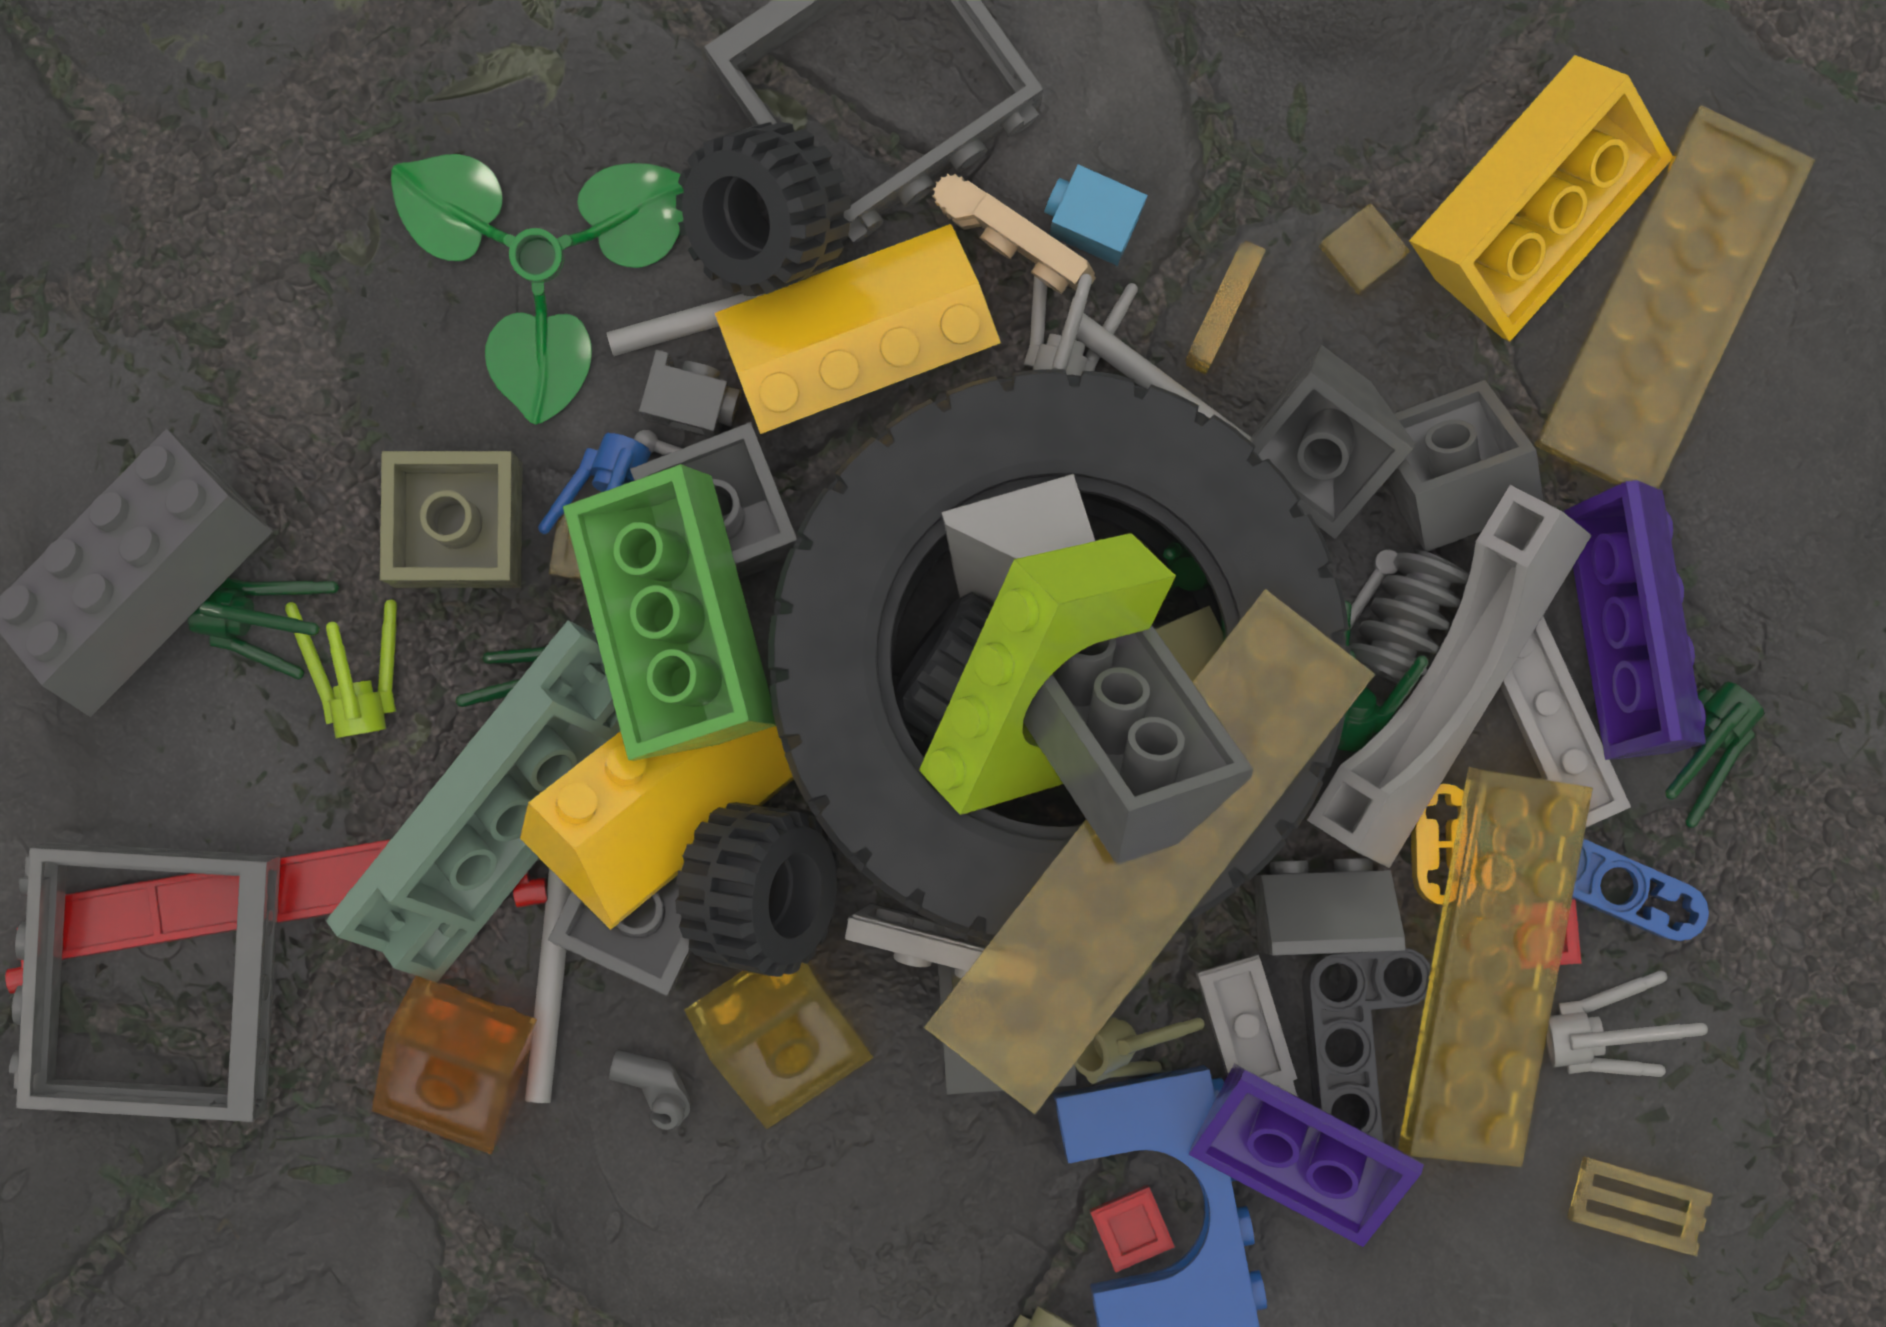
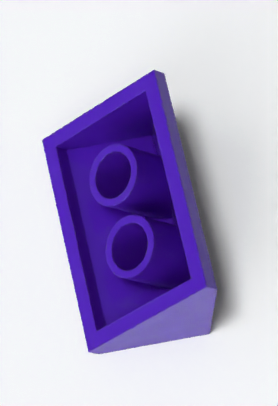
[1188,1063,1424,1247]

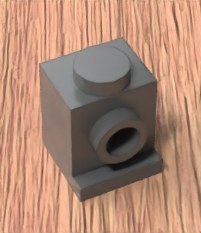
[639,350,742,438]

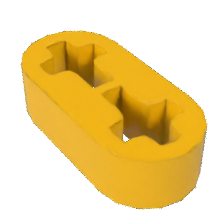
[1411,784,1475,905]

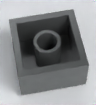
[548,875,692,998]

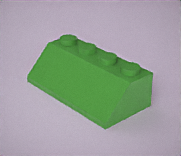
[563,464,776,761]

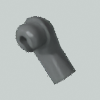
[609,1049,690,1130]

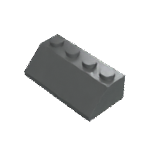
[1023,625,1254,865]

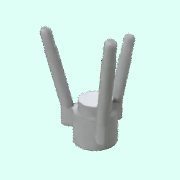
[1024,264,1138,376]
[1545,970,1708,1077]

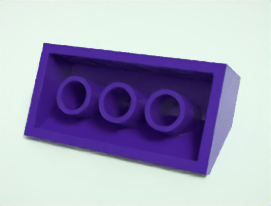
[1564,480,1706,760]

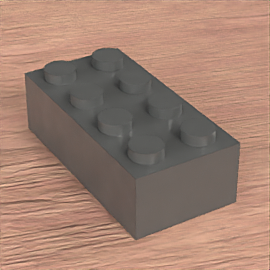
[0,429,273,717]

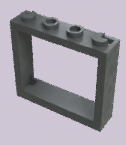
[704,0,1043,243]
[9,841,281,1122]

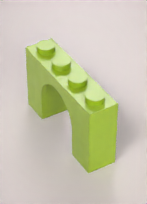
[919,533,1176,815]

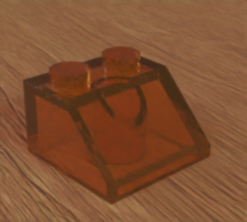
[372,975,537,1155]

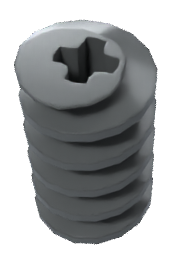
[1349,549,1469,692]

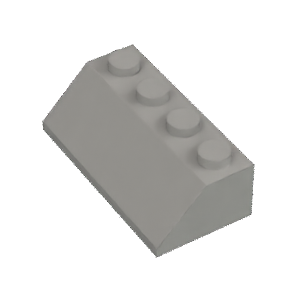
[942,474,1095,606]

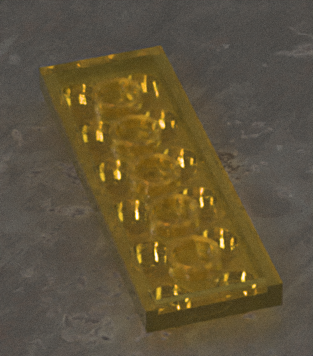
[1534,105,1815,489]
[1398,767,1593,1167]

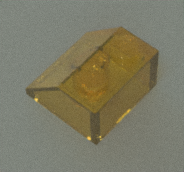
[684,962,873,1129]

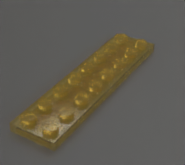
[924,589,1375,1114]

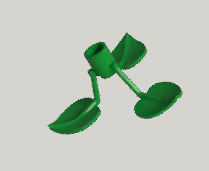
[391,154,684,424]

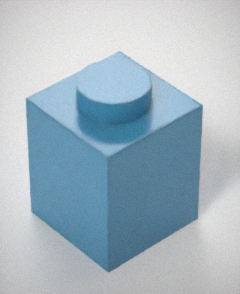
[1044,164,1148,266]

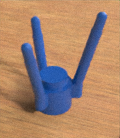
[538,433,651,534]

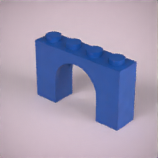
[1054,1065,1267,1327]

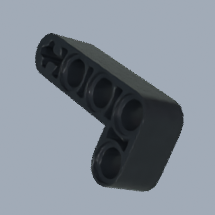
[1302,948,1433,1142]

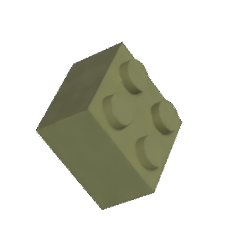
[380,451,523,588]

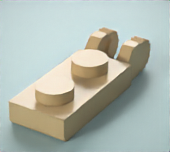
[932,174,1096,294]

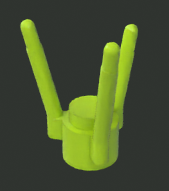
[285,599,397,738]

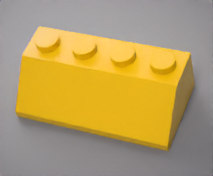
[1409,55,1674,342]
[715,224,1001,434]
[520,726,794,930]

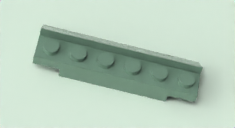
[326,620,620,982]

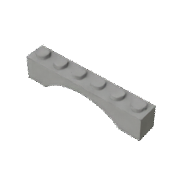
[1307,485,1592,868]

